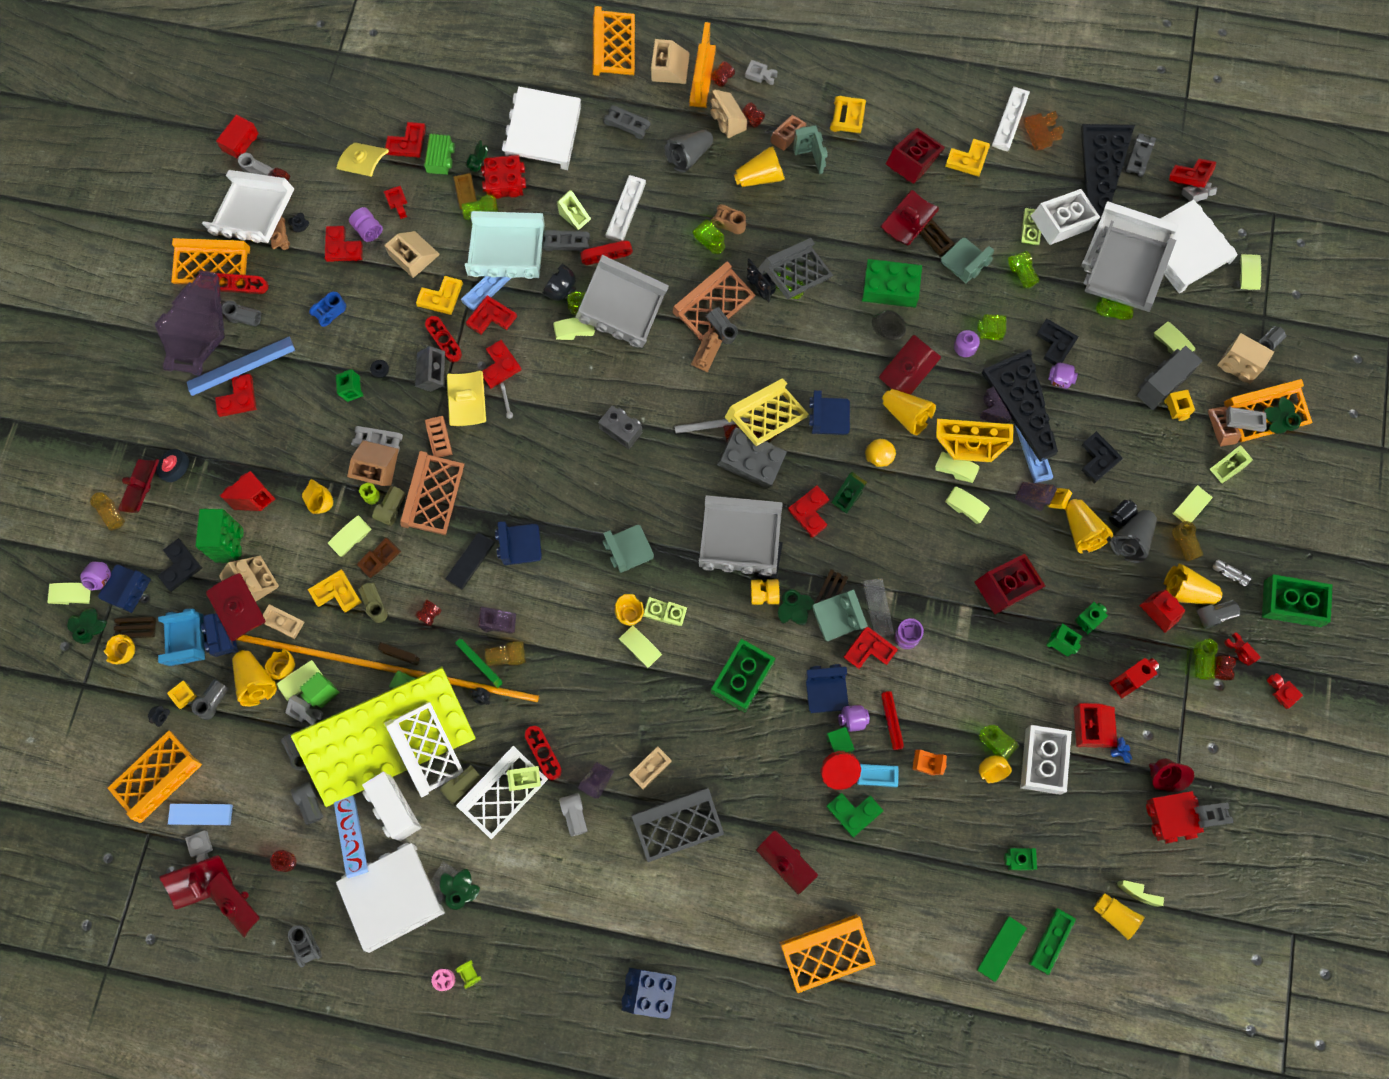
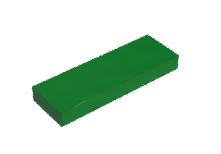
[455,639,503,688]
[1029,908,1076,975]
[976,916,1027,982]

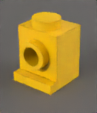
[1164,390,1195,421]

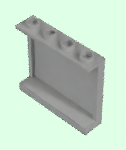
[1084,220,1176,312]
[575,255,669,348]
[699,496,783,576]

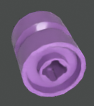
[349,207,383,242]
[895,618,924,649]

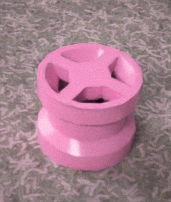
[432,969,455,991]

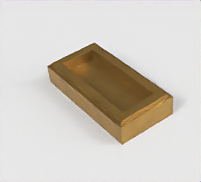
[453,173,478,210]

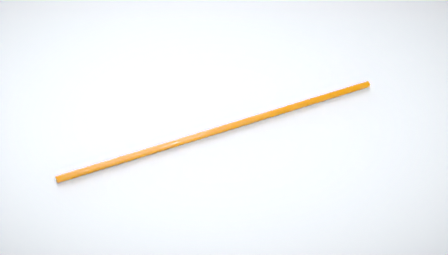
[236,635,539,702]

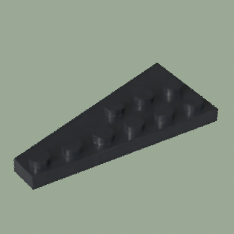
[1081,124,1135,221]
[982,349,1058,462]

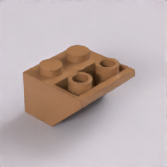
[347,440,399,486]

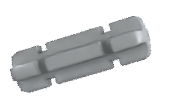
[1212,559,1251,586]

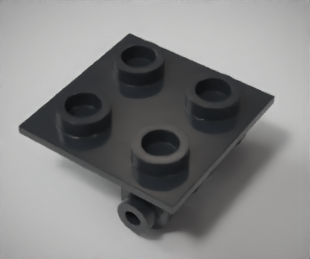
[746,259,776,302]

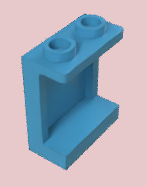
[158,609,205,666]

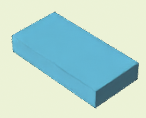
[857,764,898,787]

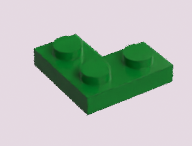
[826,793,884,838]

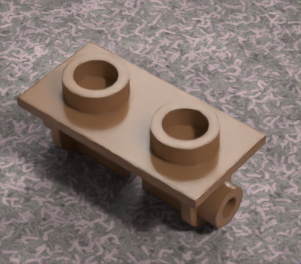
[270,216,290,250]
[691,332,722,373]

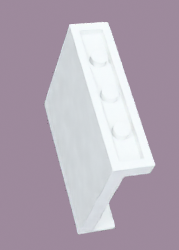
[502,87,581,170]
[202,170,294,243]
[1160,200,1238,293]
[1081,201,1178,273]
[336,843,445,953]

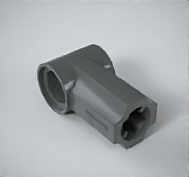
[221,301,262,327]
[706,307,738,344]
[1258,326,1286,351]
[1197,600,1240,629]
[191,679,229,720]
[281,732,308,772]
[291,781,324,825]

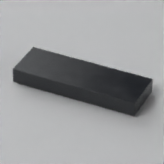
[445,532,495,590]

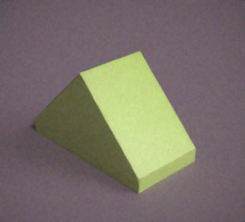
[557,190,591,230]
[1210,445,1253,483]
[507,766,541,791]

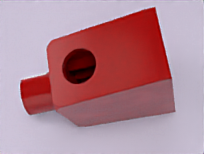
[1139,590,1185,633]
[1109,658,1159,699]

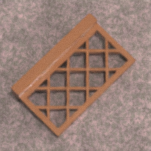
[672,261,756,342]
[400,451,465,535]

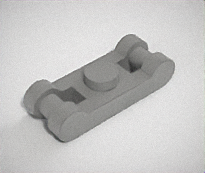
[351,426,403,453]

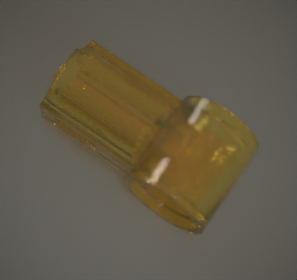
[90,492,125,531]
[1172,521,1204,562]
[485,642,526,666]

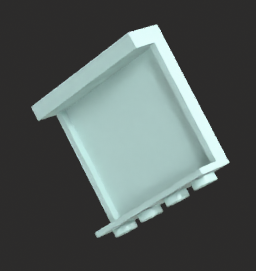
[465,211,545,279]

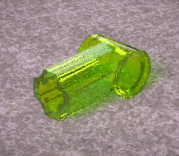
[462,195,499,220]
[1008,251,1040,289]
[1194,639,1218,680]

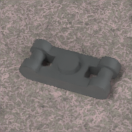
[603,105,651,139]
[1125,133,1156,177]
[543,230,590,252]
[1194,802,1234,828]

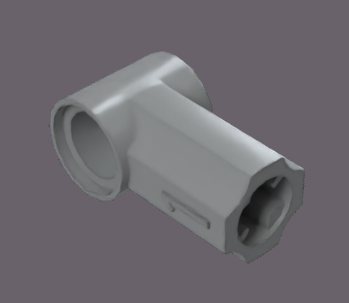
[238,153,275,176]
[559,793,588,837]

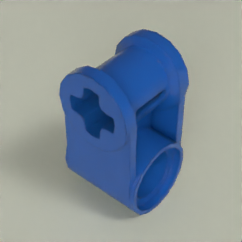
[309,292,346,327]

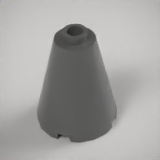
[664,129,713,172]
[1110,510,1157,563]

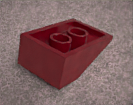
[885,128,945,184]
[974,554,1046,615]

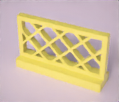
[725,378,809,446]

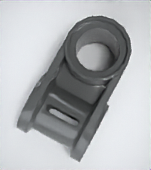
[288,925,322,968]

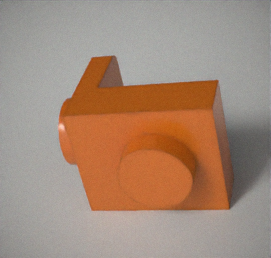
[912,750,947,775]

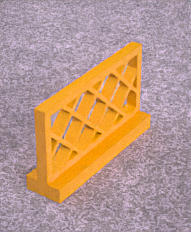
[592,6,635,76]
[689,22,716,108]
[171,238,250,286]
[1224,379,1312,443]
[107,730,202,823]
[779,914,876,993]

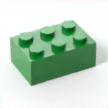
[862,259,922,308]
[195,509,244,563]
[1262,574,1333,628]
[711,638,776,713]

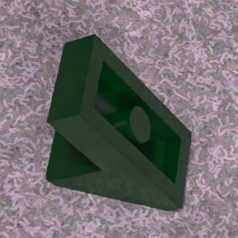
[831,472,867,514]

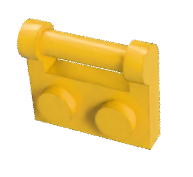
[830,96,866,133]

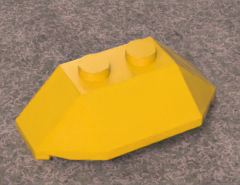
[936,419,1013,462]

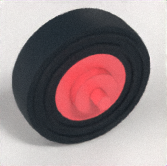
[156,449,189,482]

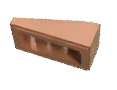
[771,115,806,151]
[1208,406,1241,446]
[425,416,453,458]

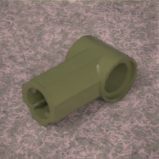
[372,486,406,526]
[358,583,388,623]
[440,765,482,806]

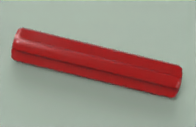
[881,691,904,750]

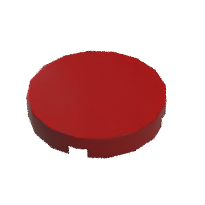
[820,751,861,790]

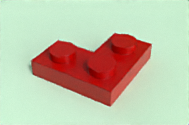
[385,122,426,158]
[1169,159,1216,188]
[325,226,363,262]
[465,295,517,335]
[482,340,521,389]
[215,374,256,417]
[788,485,829,538]
[843,627,898,669]

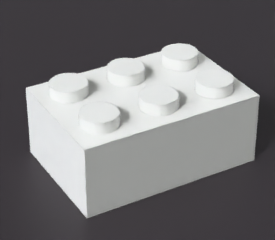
[1031,189,1100,245]
[1020,725,1072,795]
[362,772,421,841]

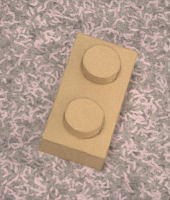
[263,605,305,639]
[629,747,672,790]

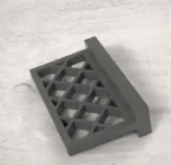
[757,238,833,300]
[632,787,724,862]

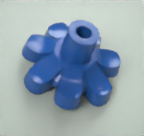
[1110,737,1132,763]

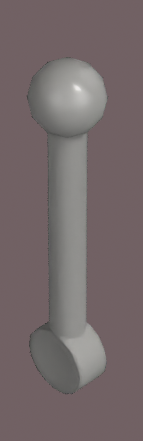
[500,383,513,419]

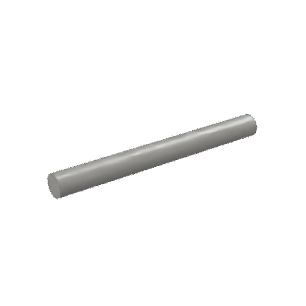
[675,417,749,433]

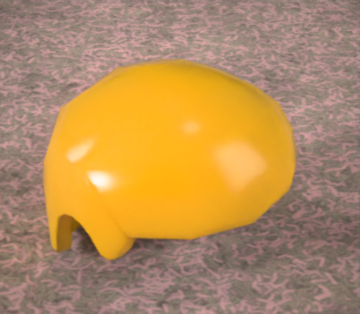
[865,439,896,467]
[614,594,644,626]
[104,634,135,665]
[264,649,295,680]
[979,755,1012,783]

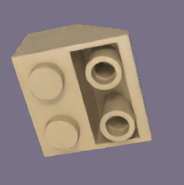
[651,39,690,84]
[711,90,747,138]
[384,231,439,278]
[219,556,279,601]

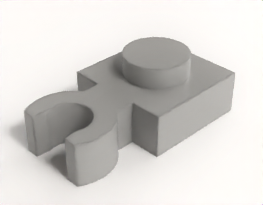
[745,60,778,85]
[1182,183,1217,202]

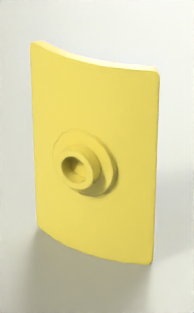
[336,143,389,176]
[446,371,486,426]

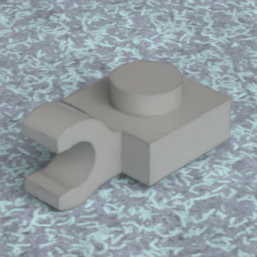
[285,695,323,725]
[185,830,213,862]

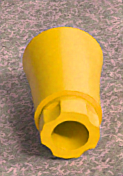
[1093,893,1145,940]

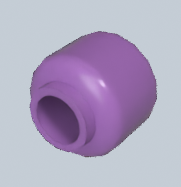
[954,330,980,357]
[1048,362,1078,389]
[80,562,111,590]
[838,705,869,732]

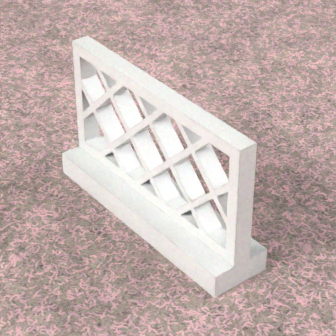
[384,702,463,798]
[456,746,548,839]

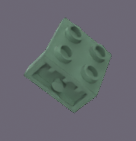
[812,590,868,641]

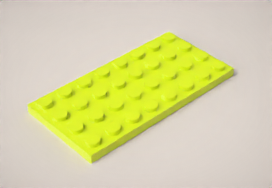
[291,667,475,807]

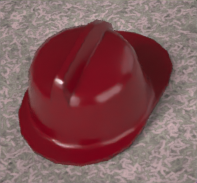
[1149,758,1194,792]

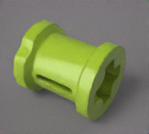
[359,483,380,505]
[455,960,482,989]

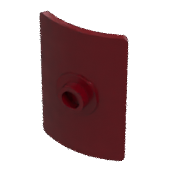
[880,190,939,246]
[879,335,941,395]
[118,459,159,513]
[206,573,266,641]
[756,830,818,895]
[160,855,234,909]
[206,872,260,938]

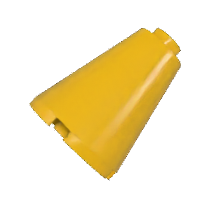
[734,146,785,187]
[882,389,936,436]
[1065,499,1113,553]
[1164,563,1222,605]
[232,650,277,707]

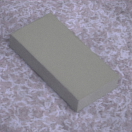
[1226,407,1266,432]

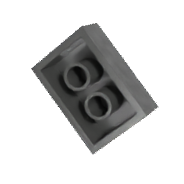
[1136,346,1203,410]
[717,427,787,489]

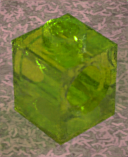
[977,314,1006,340]

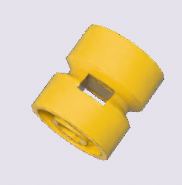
[751,579,779,605]

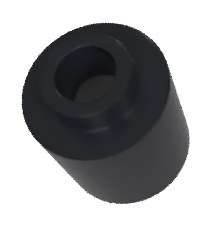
[1109,500,1138,528]

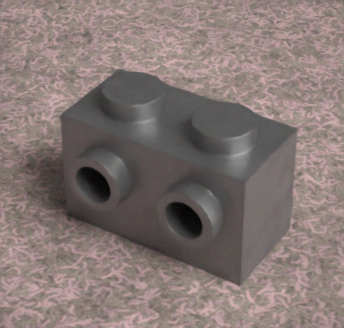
[415,346,445,392]
[598,406,643,449]

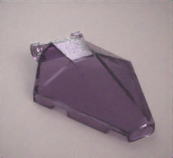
[155,271,225,376]

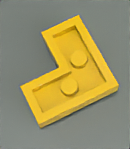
[945,139,990,177]
[416,276,463,315]
[308,569,362,612]

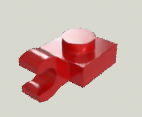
[384,186,407,219]
[1224,632,1261,666]
[1266,673,1303,709]

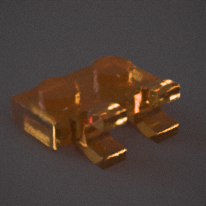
[1023,111,1064,151]

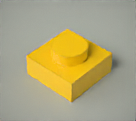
[1045,488,1072,509]
[167,680,197,709]

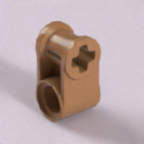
[711,204,746,234]

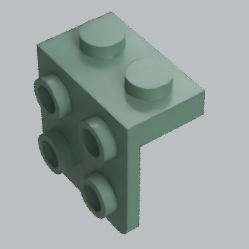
[793,125,828,174]
[941,238,994,283]
[602,525,654,573]

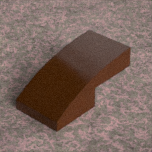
[357,538,401,578]

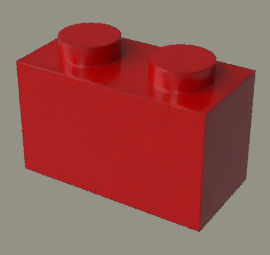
[216,114,259,159]

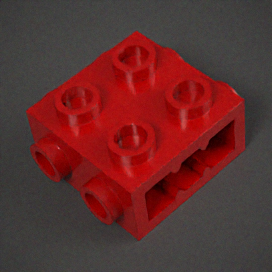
[481,155,526,199]
[1146,791,1204,844]

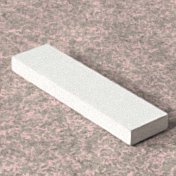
[992,87,1030,152]
[606,175,646,242]

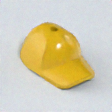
[302,479,333,514]

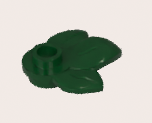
[466,140,488,172]
[1264,397,1301,434]
[778,589,815,626]
[67,608,107,644]
[439,869,480,910]

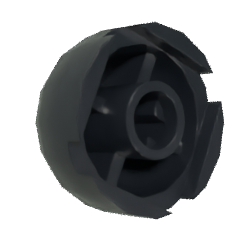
[542,263,576,301]

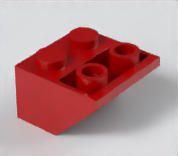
[220,471,275,511]
[1074,703,1117,748]

